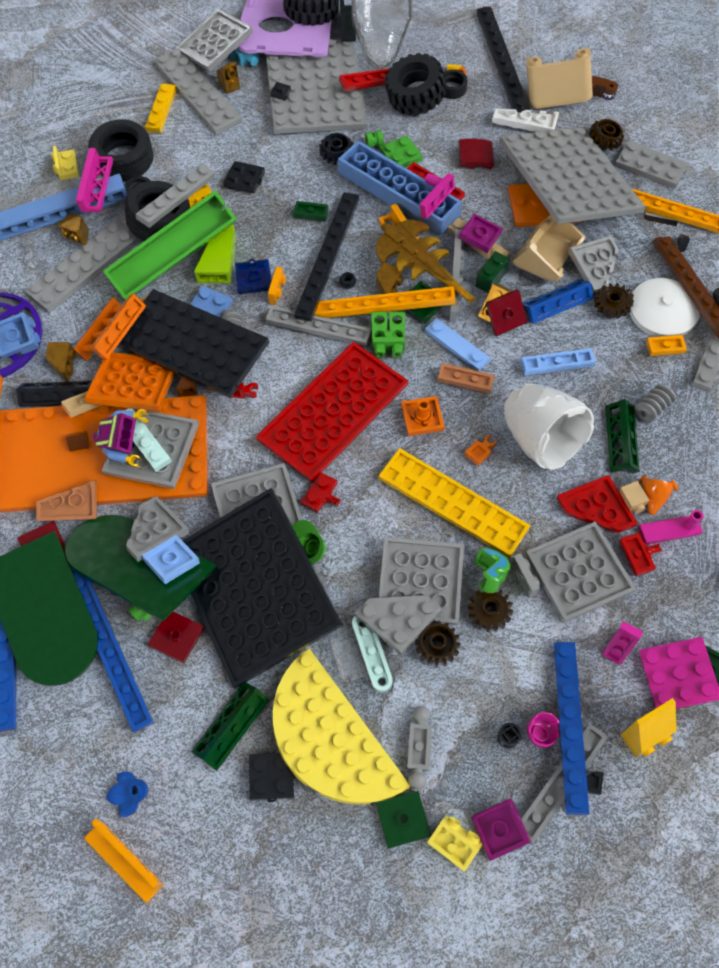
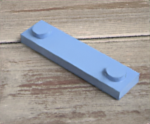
[425,318,490,371]
[520,348,596,376]

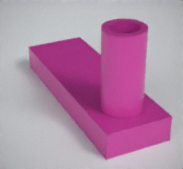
[419,173,455,219]
[638,510,704,545]
[602,621,643,665]

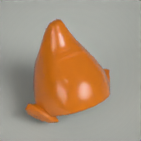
[638,475,679,515]

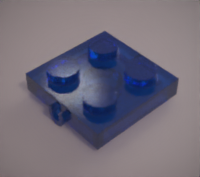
[235,259,272,294]

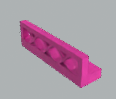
[76,148,113,212]

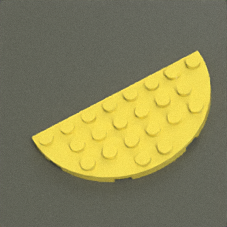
[272,649,411,805]

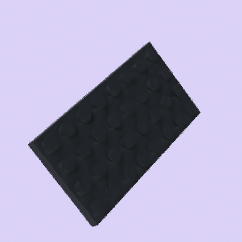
[117,289,270,398]

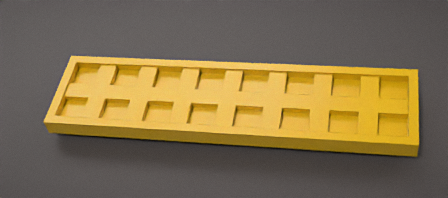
[378,448,531,558]

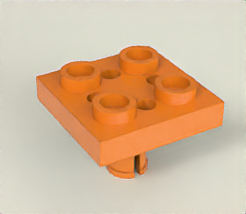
[401,396,445,437]

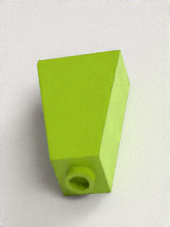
[195,224,236,284]

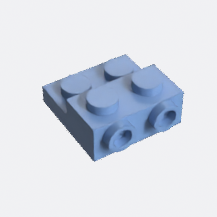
[0,312,41,359]

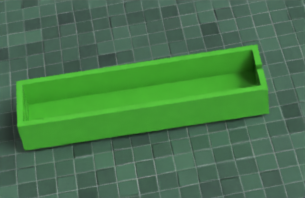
[103,190,237,300]

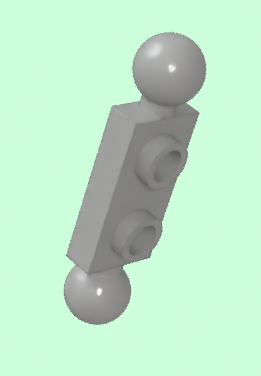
[407,706,432,790]

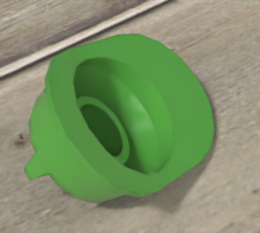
[293,520,326,564]

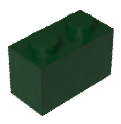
[475,251,510,294]

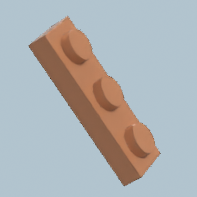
[437,363,495,394]

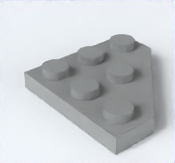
[568,236,619,293]
[126,496,189,562]
[355,595,443,655]

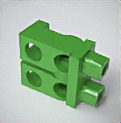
[371,312,405,358]

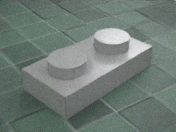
[511,553,540,598]

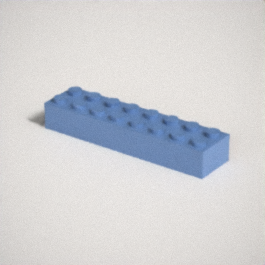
[338,140,462,235]

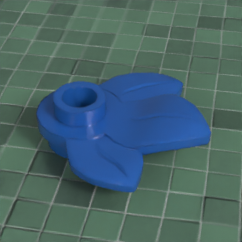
[106,771,149,818]

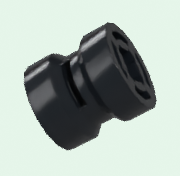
[497,723,521,749]

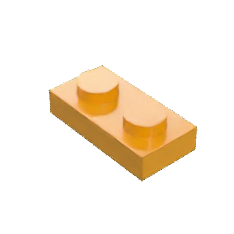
[268,266,286,305]
[646,335,687,356]

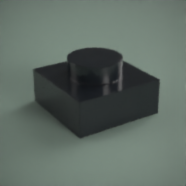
[271,82,291,101]

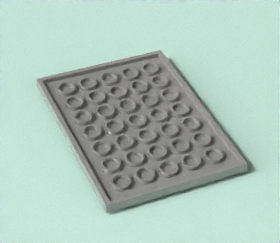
[266,39,367,134]
[499,128,646,224]

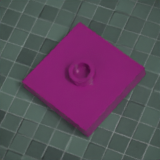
[458,213,503,254]
[471,798,531,861]

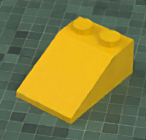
[621,698,677,757]

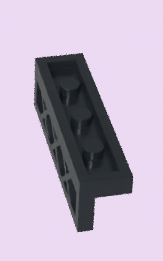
[340,0,356,42]
[16,381,92,407]

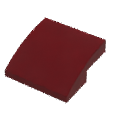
[458,138,494,169]

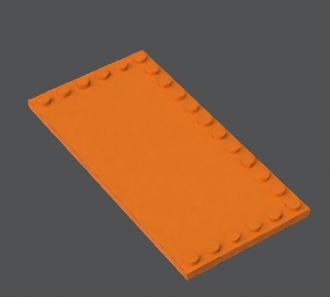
[0,395,208,513]

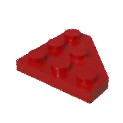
[556,475,638,533]

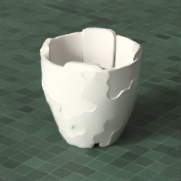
[504,384,594,470]

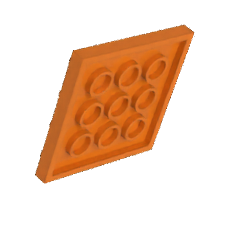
[85,352,175,412]

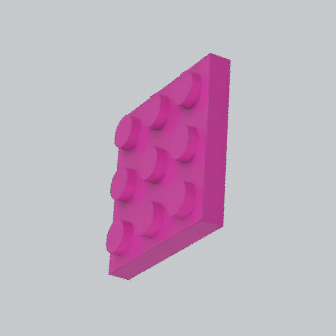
[639,637,719,709]

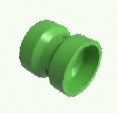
[365,130,384,148]

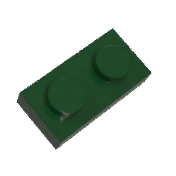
[293,201,329,222]

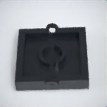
[223,161,265,193]
[249,752,294,803]

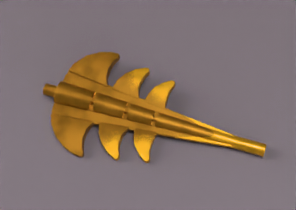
[376,220,475,303]

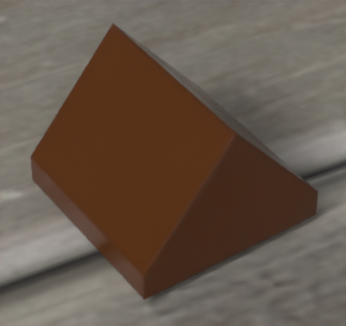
[176,376,198,397]
[66,431,89,452]

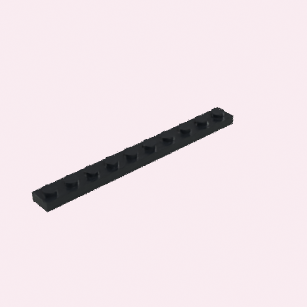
[476,6,530,113]
[294,192,359,322]

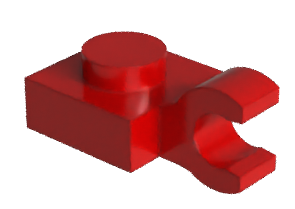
[231,382,259,399]

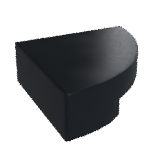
[678,234,690,252]
[586,772,604,796]

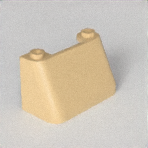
[526,48,593,109]
[511,215,585,282]

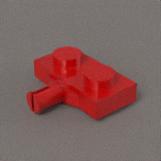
[301,472,341,513]
[619,533,662,576]

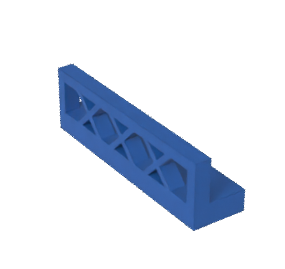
[523,280,594,324]

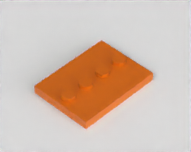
[507,184,580,227]

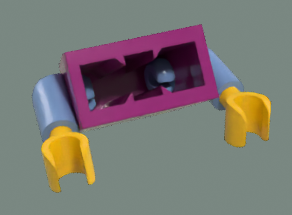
[93,409,149,468]

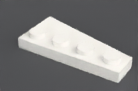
[492,108,559,132]

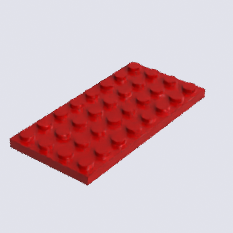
[256,342,409,483]

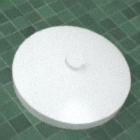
[629,278,701,337]

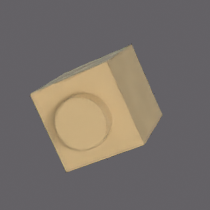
[619,481,649,514]

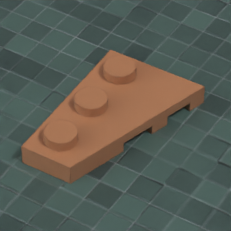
[36,480,98,521]

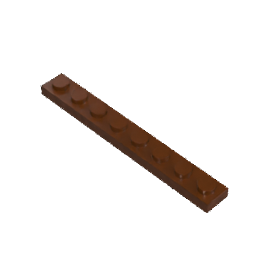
[653,236,719,339]

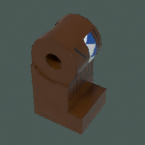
[592,76,618,100]

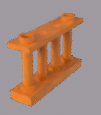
[73,294,146,361]

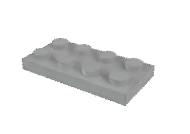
[615,141,688,189]

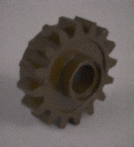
[589,119,624,150]
[594,283,634,319]
[468,589,513,632]
[415,620,461,667]

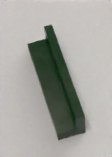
[605,399,640,474]
[191,683,269,771]

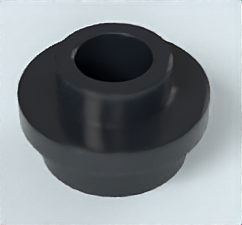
[339,272,356,289]

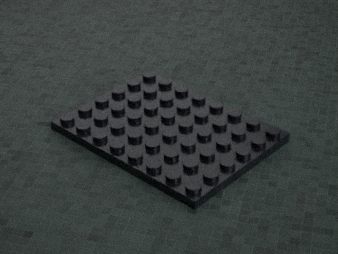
[183,488,344,688]

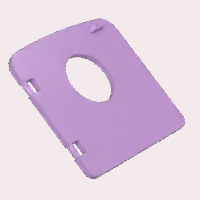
[238,0,332,57]

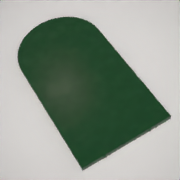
[65,515,216,622]
[0,531,98,686]

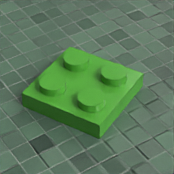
[380,136,423,167]

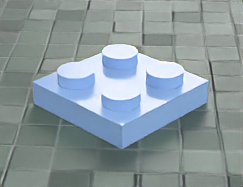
[142,535,200,584]

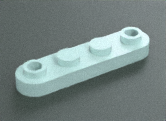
[352,616,392,693]

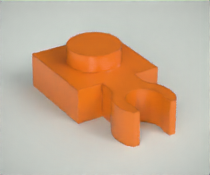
[464,434,497,467]

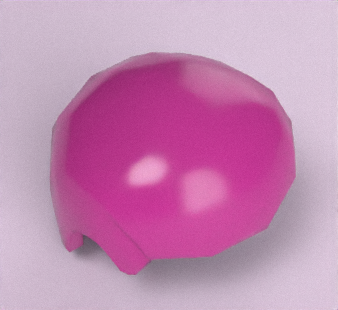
[527,712,560,748]

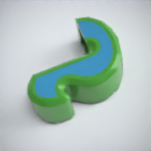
[475,548,511,593]

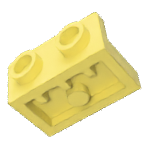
[51,146,79,180]
[427,815,482,872]

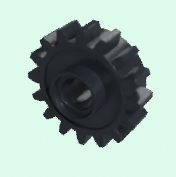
[319,133,354,165]

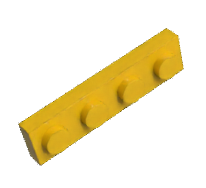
[145,83,177,134]

